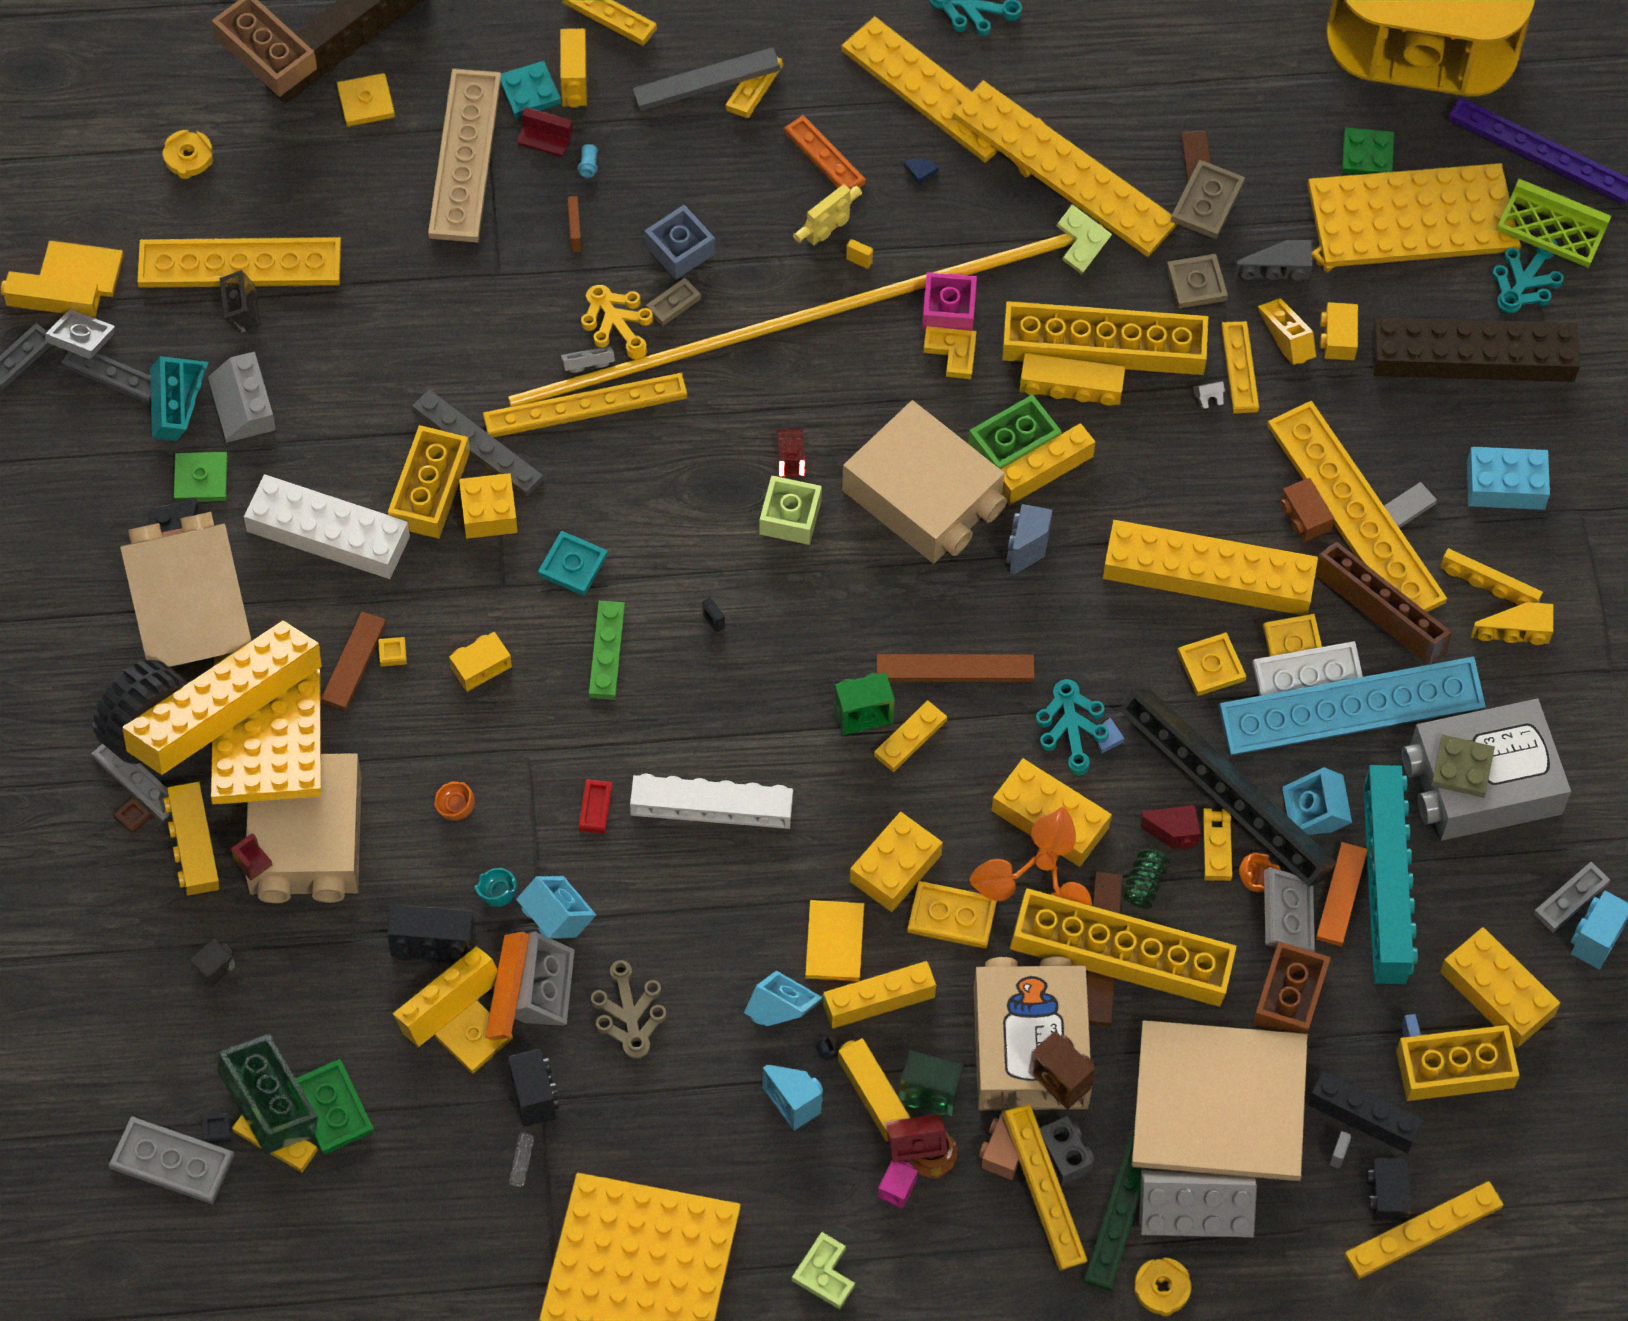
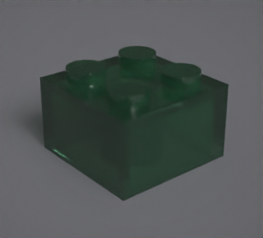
[899,1050,963,1115]

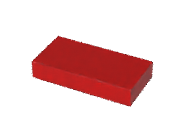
[579,779,613,834]

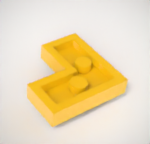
[924,326,977,379]

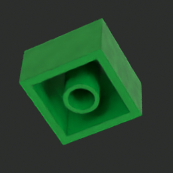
[834,673,895,735]

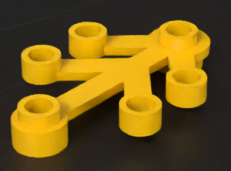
[581,285,653,359]

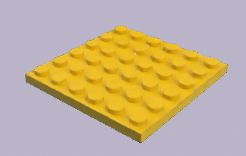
[540,1173,740,1321]

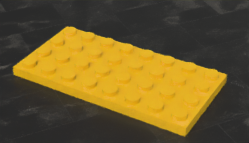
[1307,163,1521,267]
[211,648,321,805]

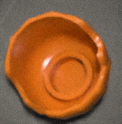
[434,782,475,821]
[1239,852,1281,893]

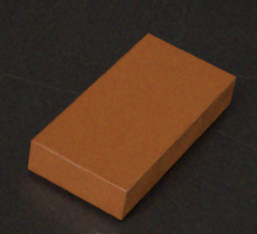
[568,196,581,252]

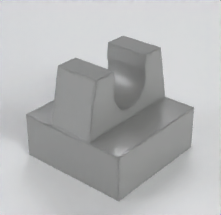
[1193,381,1225,409]

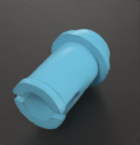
[578,144,598,178]

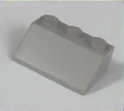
[208,352,276,443]
[514,931,575,1026]

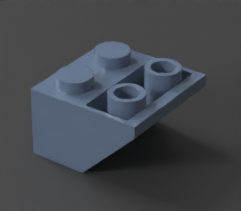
[1006,504,1052,574]

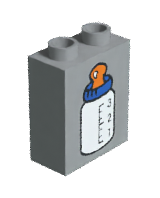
[1402,699,1571,841]

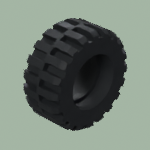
[92,660,188,764]

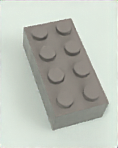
[1139,1170,1256,1237]

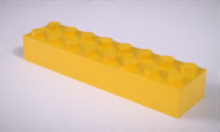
[1002,301,1208,375]
[1103,520,1318,616]
[122,621,322,775]
[1010,888,1236,1007]

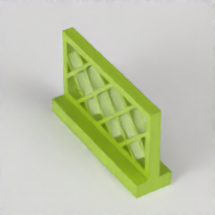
[1496,179,1611,268]

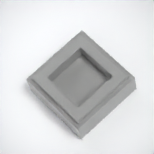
[1330,1131,1351,1169]

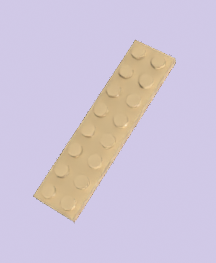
[428,69,501,242]

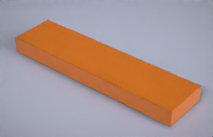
[784,115,866,190]
[1316,842,1368,947]
[485,932,529,1041]

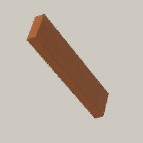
[321,612,386,711]

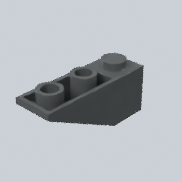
[1235,240,1312,281]

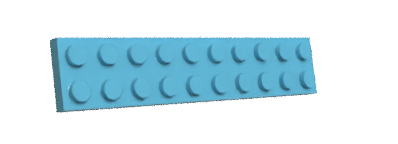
[1219,657,1486,756]

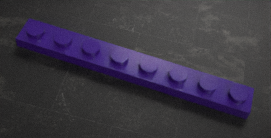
[1448,97,1628,205]

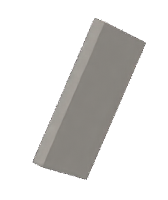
[109,1116,234,1204]

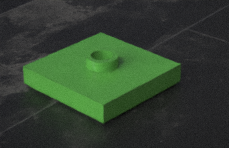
[174,452,228,502]

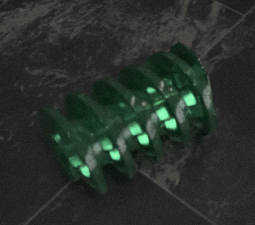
[1122,848,1171,909]

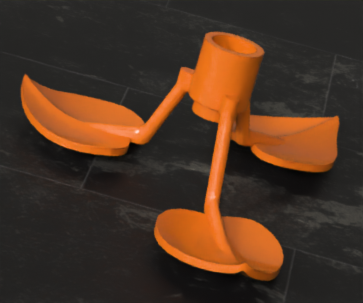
[969,806,1092,906]

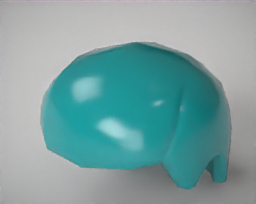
[474,868,517,907]

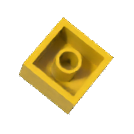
[459,473,517,539]

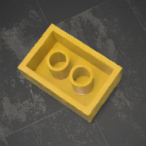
[850,811,943,912]

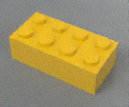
[388,425,470,539]
[991,758,1112,867]
[1440,927,1560,1048]
[1396,1025,1519,1101]

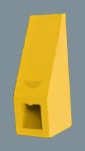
[1471,602,1553,645]

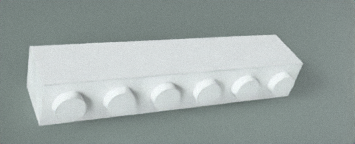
[630,774,793,829]

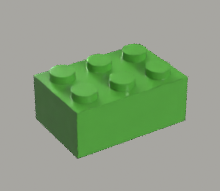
[968,394,1062,469]

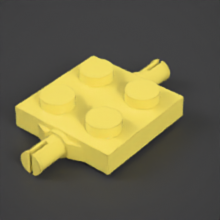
[793,184,862,246]

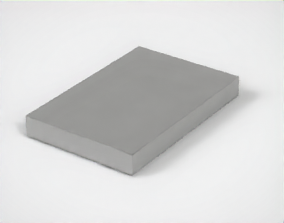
[1264,867,1315,952]

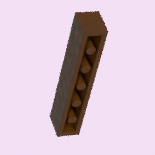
[1315,542,1452,665]

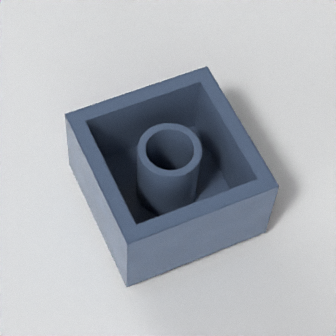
[645,205,715,280]

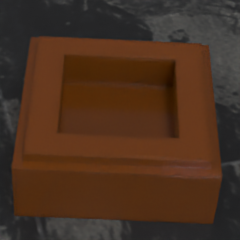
[114,797,152,835]

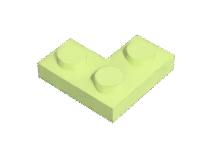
[1056,205,1112,275]
[792,1232,855,1309]

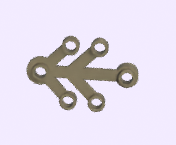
[591,960,666,1059]

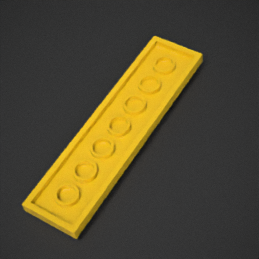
[842,17,999,163]
[138,237,341,288]

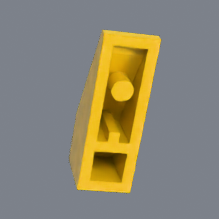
[1258,298,1316,365]

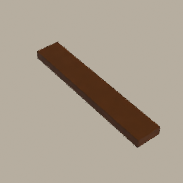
[1086,872,1123,1027]

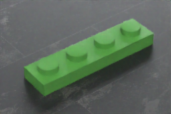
[589,601,625,700]

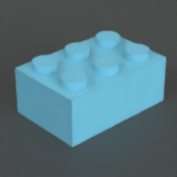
[1467,447,1550,510]

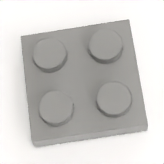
[45,309,115,359]

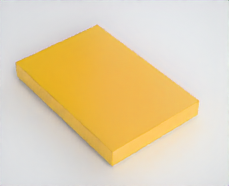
[40,241,124,297]
[907,881,997,949]
[805,900,864,981]

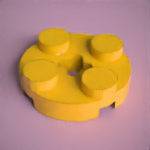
[163,130,213,179]
[1134,1258,1191,1316]

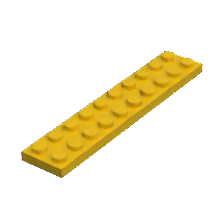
[952,81,1177,257]
[1267,401,1447,612]

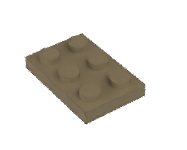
[1171,160,1245,239]

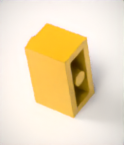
[1320,303,1358,360]
[449,632,512,692]

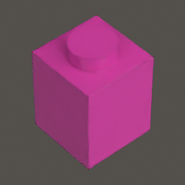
[878,1161,918,1209]

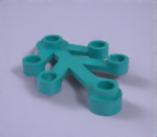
[929,0,1022,36]
[1492,239,1564,313]
[1036,679,1109,776]

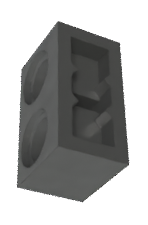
[1039,1116,1094,1186]

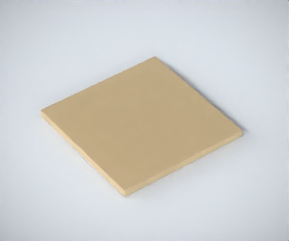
[1132,1021,1307,1181]

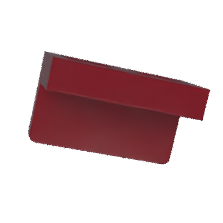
[517,107,573,157]
[886,1114,948,1162]

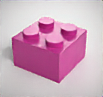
[922,272,977,331]

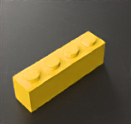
[1020,353,1125,406]
[1000,423,1095,506]
[163,782,219,896]
[393,946,498,1047]
[823,961,936,1029]

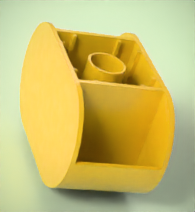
[1327,0,1535,96]

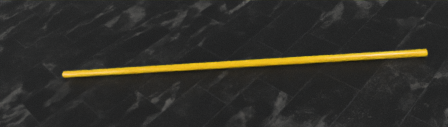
[508,224,1102,407]

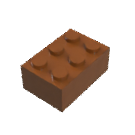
[1253,941,1331,1034]

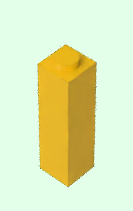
[1,271,101,318]
[838,1038,910,1142]

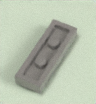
[1534,862,1610,933]

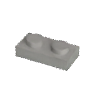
[561,346,615,373]

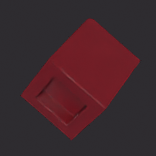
[231,833,273,881]

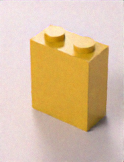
[561,29,587,107]

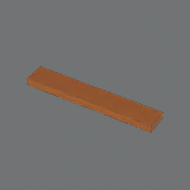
[877,654,1034,682]

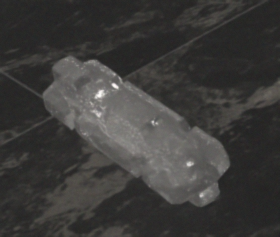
[509,1132,534,1187]

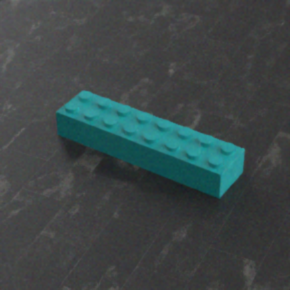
[1363,765,1418,984]

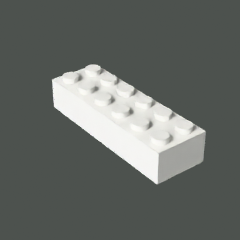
[244,474,410,579]

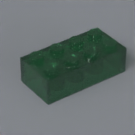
[217,1034,318,1155]

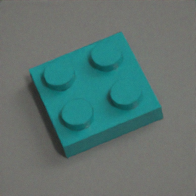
[500,61,561,118]
[538,531,608,596]

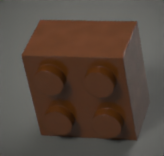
[1028,1030,1095,1110]

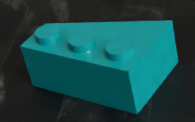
[150,356,209,441]

